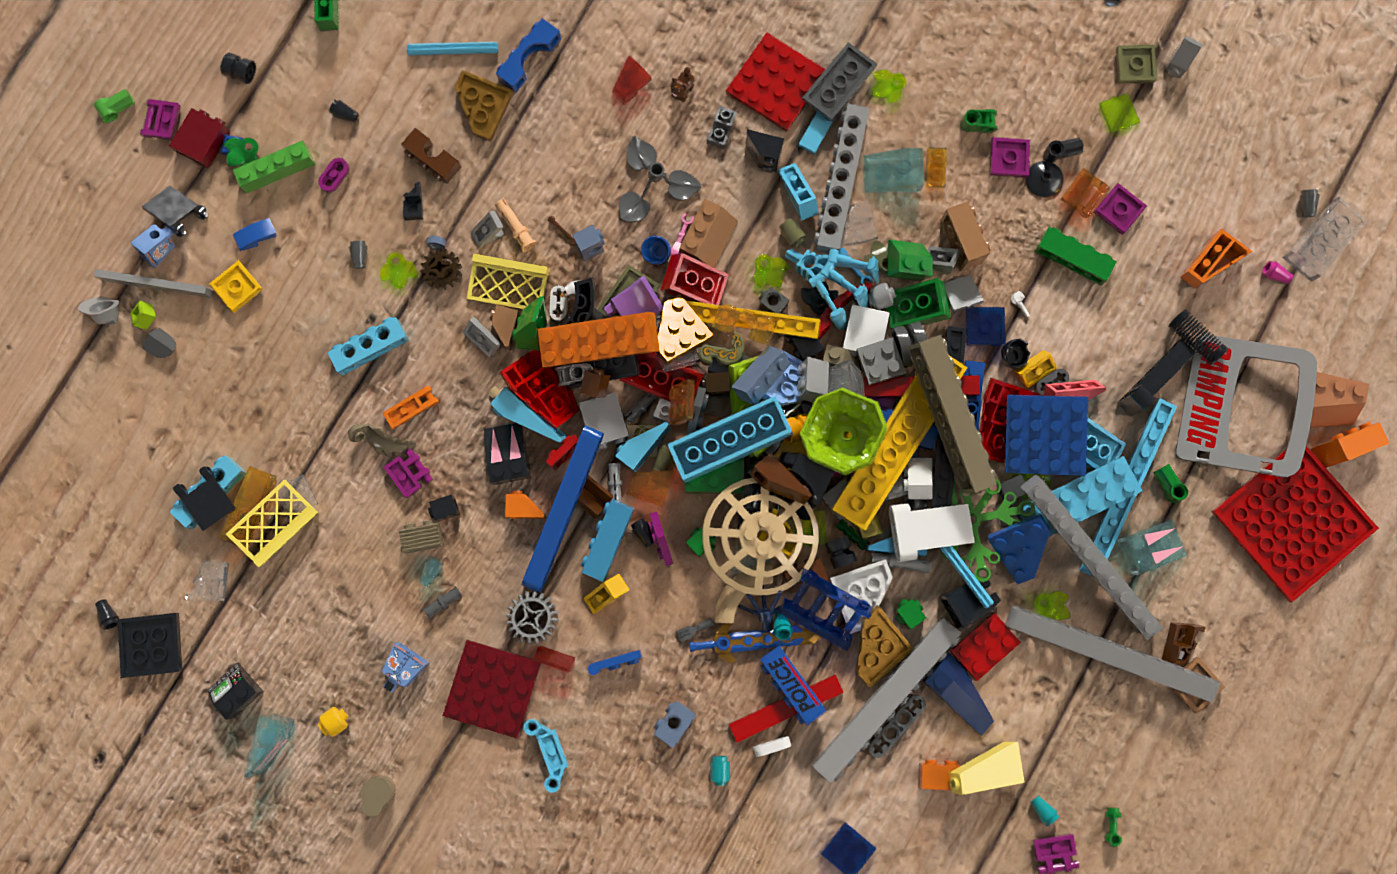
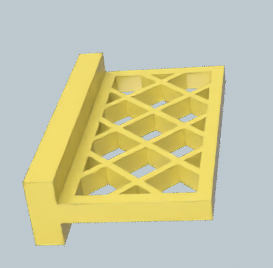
[467,254,550,309]
[226,479,319,568]

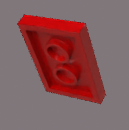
[950,613,1021,681]

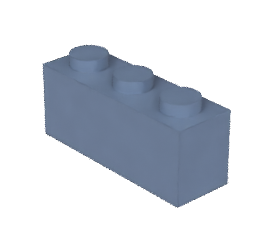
[732,345,791,405]

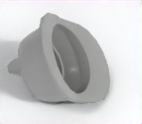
[78,297,119,324]

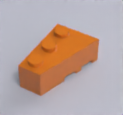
[1310,422,1389,468]

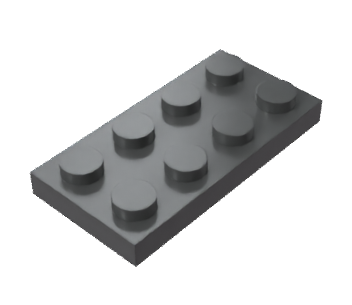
[802,42,877,122]

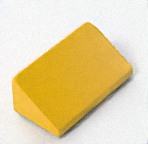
[1014,350,1057,389]

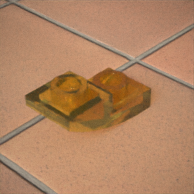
[926,147,947,188]

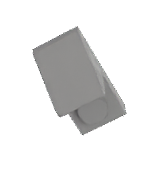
[471,211,504,248]

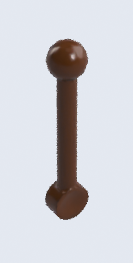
[548,216,576,246]

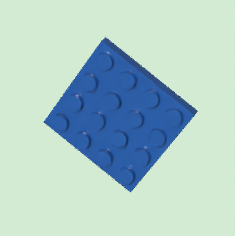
[1005,395,1088,476]

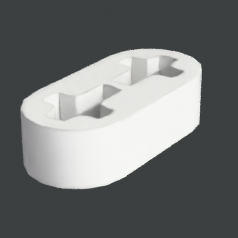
[549,286,568,323]
[753,736,791,757]

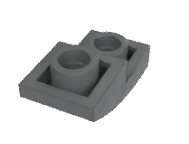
[707,106,737,149]

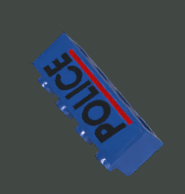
[760,646,827,726]

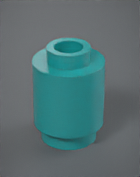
[710,756,730,786]

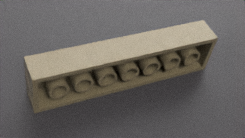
[907,335,997,493]

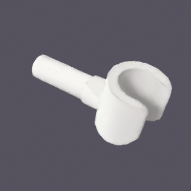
[1011,291,1030,318]

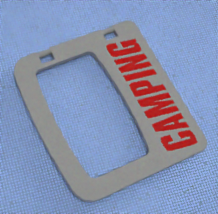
[1176,334,1317,477]

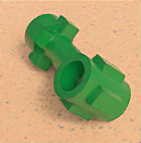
[1105,807,1122,847]

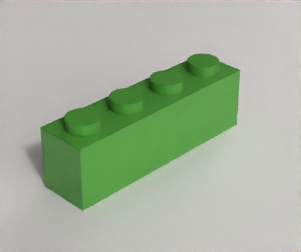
[233,140,315,193]

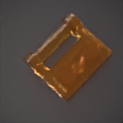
[1060,168,1110,218]

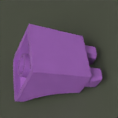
[603,276,663,318]

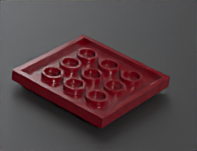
[442,640,542,739]

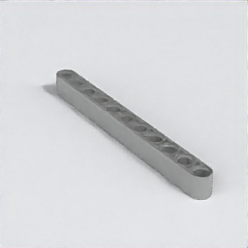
[1005,605,1221,702]

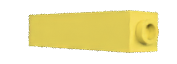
[949,741,1024,795]

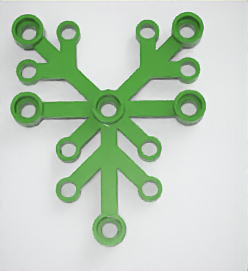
[927,479,1035,582]

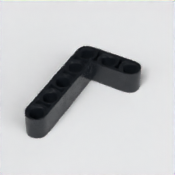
[1117,339,1196,417]

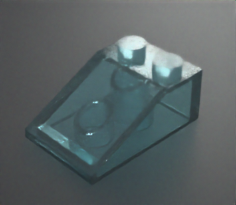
[864,148,924,192]

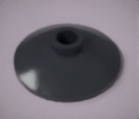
[1026,161,1063,197]

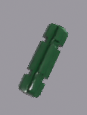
[836,519,869,550]

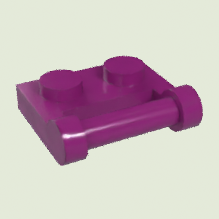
[140,99,181,140]

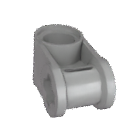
[555,363,593,387]

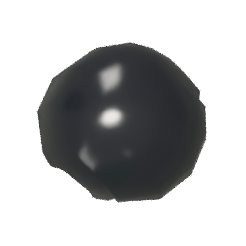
[1001,338,1031,369]

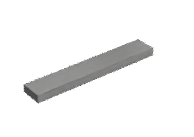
[94,269,213,298]

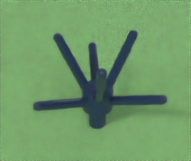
[738,585,790,631]

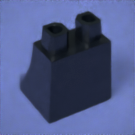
[779,451,835,505]
[939,577,1001,631]

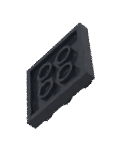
[118,613,182,678]

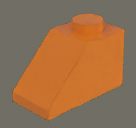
[505,491,546,519]

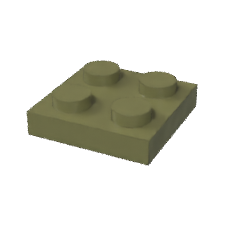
[1116,44,1157,84]

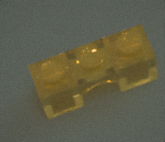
[712,304,776,345]

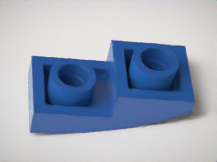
[233,218,276,251]

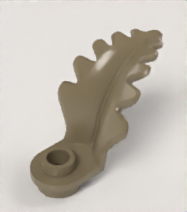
[348,423,417,457]

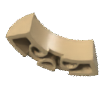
[713,564,773,623]

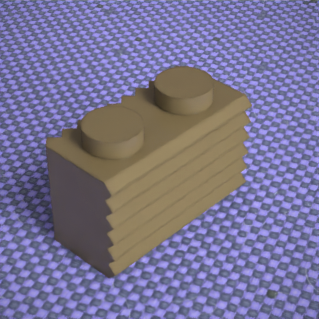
[399,520,444,554]

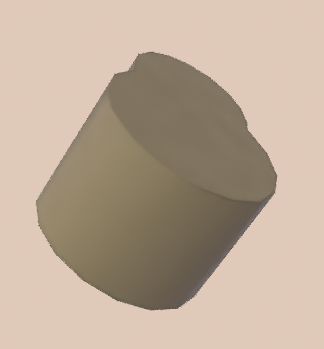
[361,775,396,817]

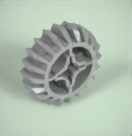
[506,591,559,644]

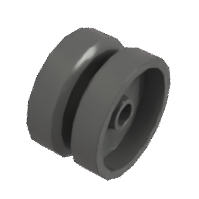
[891,321,927,368]

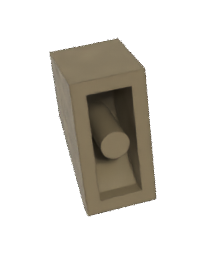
[822,344,861,379]

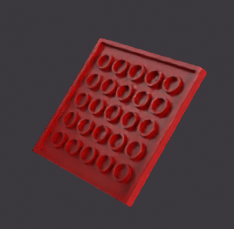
[1211,446,1379,602]

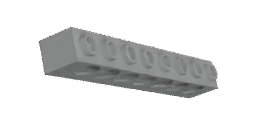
[814,104,870,253]

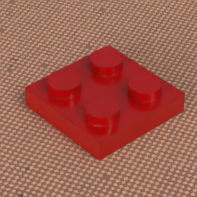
[546,434,579,471]

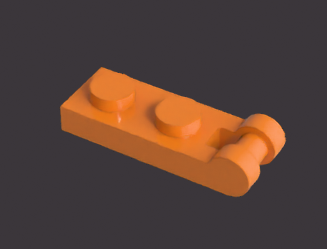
[383,386,439,430]

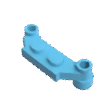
[524,719,569,793]

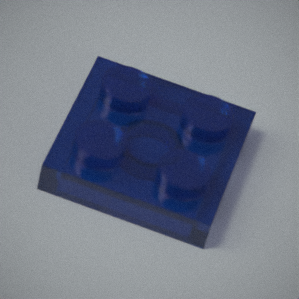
[965,307,1006,346]
[820,822,877,874]

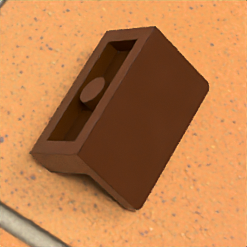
[577,475,613,519]

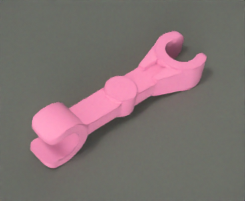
[670,213,694,257]

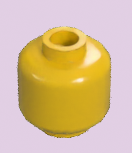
[317,707,349,737]

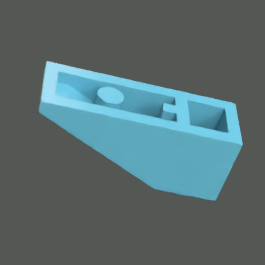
[778,163,819,221]
[615,422,671,473]

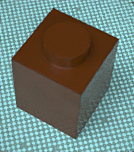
[580,368,611,398]

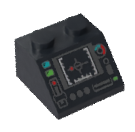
[745,129,784,173]

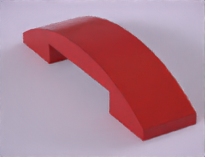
[818,282,873,340]

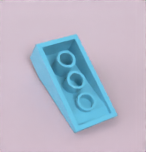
[490,386,567,443]

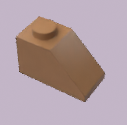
[490,305,521,350]

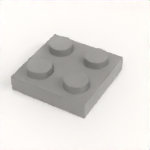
[856,337,906,386]

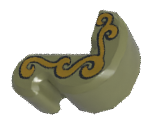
[698,331,744,368]

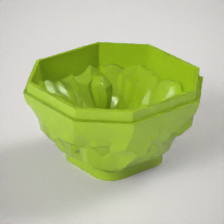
[800,387,888,475]

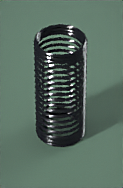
[1168,309,1229,365]

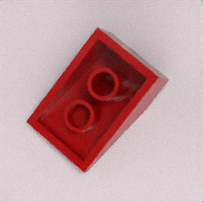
[660,253,729,305]

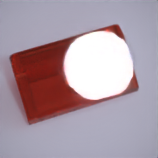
[532,646,575,672]

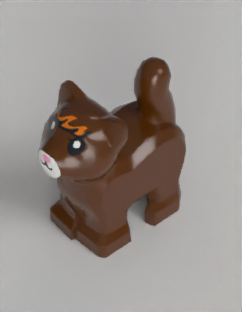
[670,67,695,102]

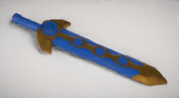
[689,623,825,663]

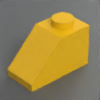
[583,574,630,614]

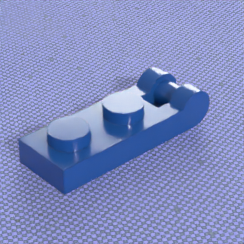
[588,650,642,675]

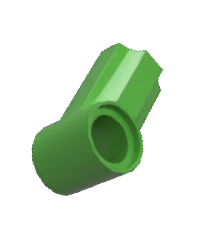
[93,89,135,123]

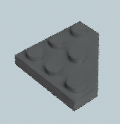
[686,387,709,436]

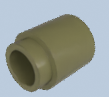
[779,218,806,247]

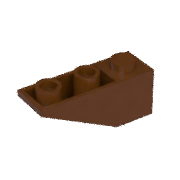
[750,453,812,504]

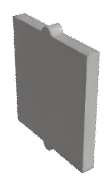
[945,275,984,312]

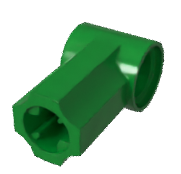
[1153,464,1189,503]

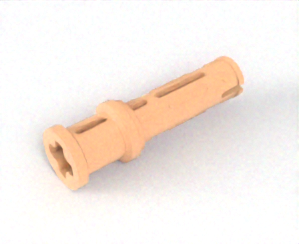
[495,199,537,252]

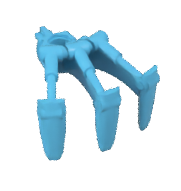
[785,249,880,330]

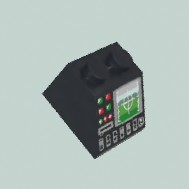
[208,662,264,720]

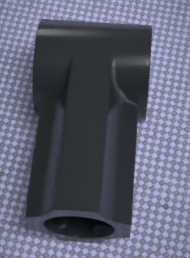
[1043,137,1084,163]

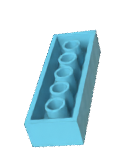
[667,396,793,483]
[1018,456,1142,537]

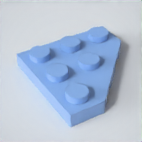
[762,351,833,406]

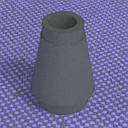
[1299,189,1320,218]
[349,241,368,269]

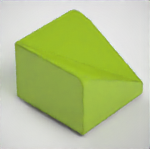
[130,301,156,330]

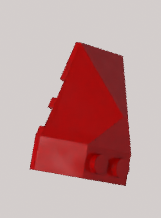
[499,349,579,429]
[979,377,1044,464]

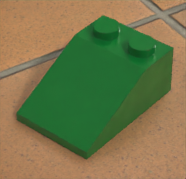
[887,278,951,329]

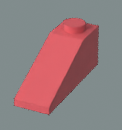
[1044,380,1106,400]

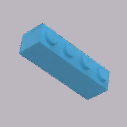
[581,499,635,582]

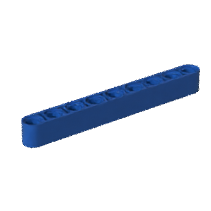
[522,426,604,593]

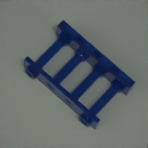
[779,568,872,651]

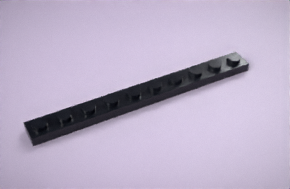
[931,326,967,509]

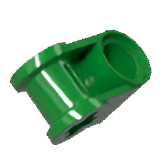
[960,109,997,133]

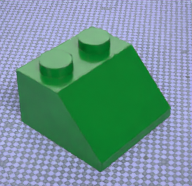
[888,239,933,281]
[513,296,547,351]

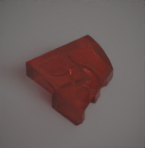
[612,56,652,105]

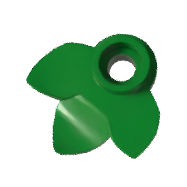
[224,137,259,166]

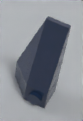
[922,652,994,736]

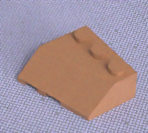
[1310,372,1369,428]

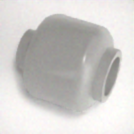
[868,283,896,310]

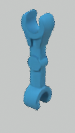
[839,247,873,285]

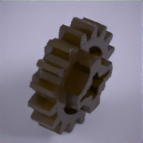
[420,248,462,290]

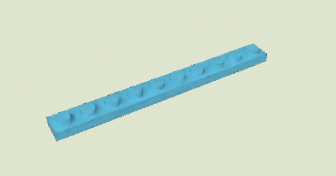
[1079,398,1177,578]

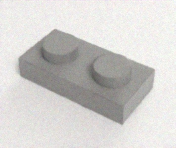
[463,317,501,358]

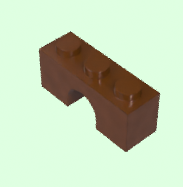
[401,128,461,184]

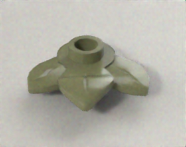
[864,240,888,275]

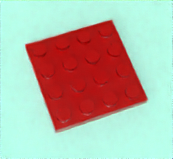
[726,32,826,132]

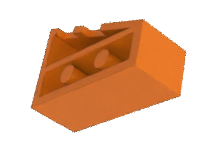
[1180,228,1253,288]

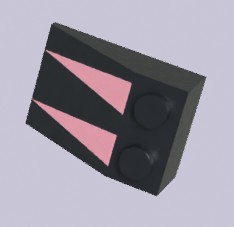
[484,423,531,485]

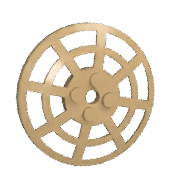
[702,478,819,595]

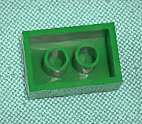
[685,457,744,495]

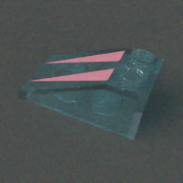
[1117,519,1187,576]
[244,714,296,778]

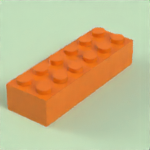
[538,312,660,367]

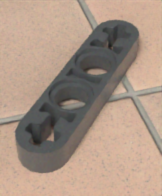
[868,695,926,758]

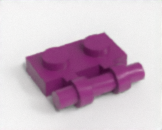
[384,449,433,498]
[1032,833,1079,874]

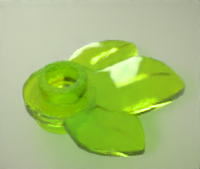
[872,69,906,104]
[380,252,418,290]
[754,254,789,288]
[1034,591,1071,620]

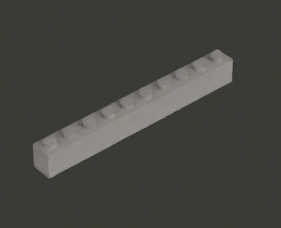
[1020,474,1163,640]
[812,617,961,783]

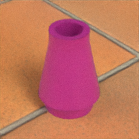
[1262,261,1293,284]

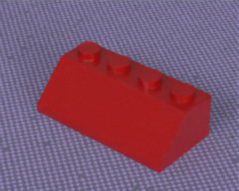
[619,352,707,410]

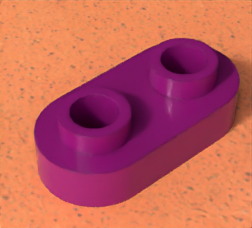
[318,158,350,193]

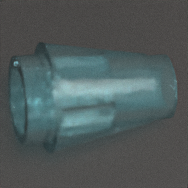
[419,557,444,587]

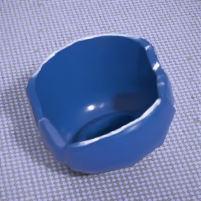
[641,235,671,265]

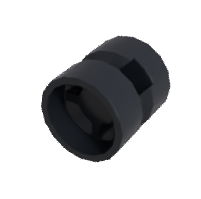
[220,52,256,84]
[824,535,857,569]

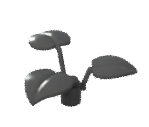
[619,136,702,222]

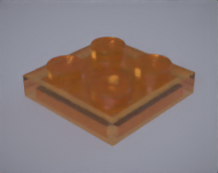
[668,379,695,425]

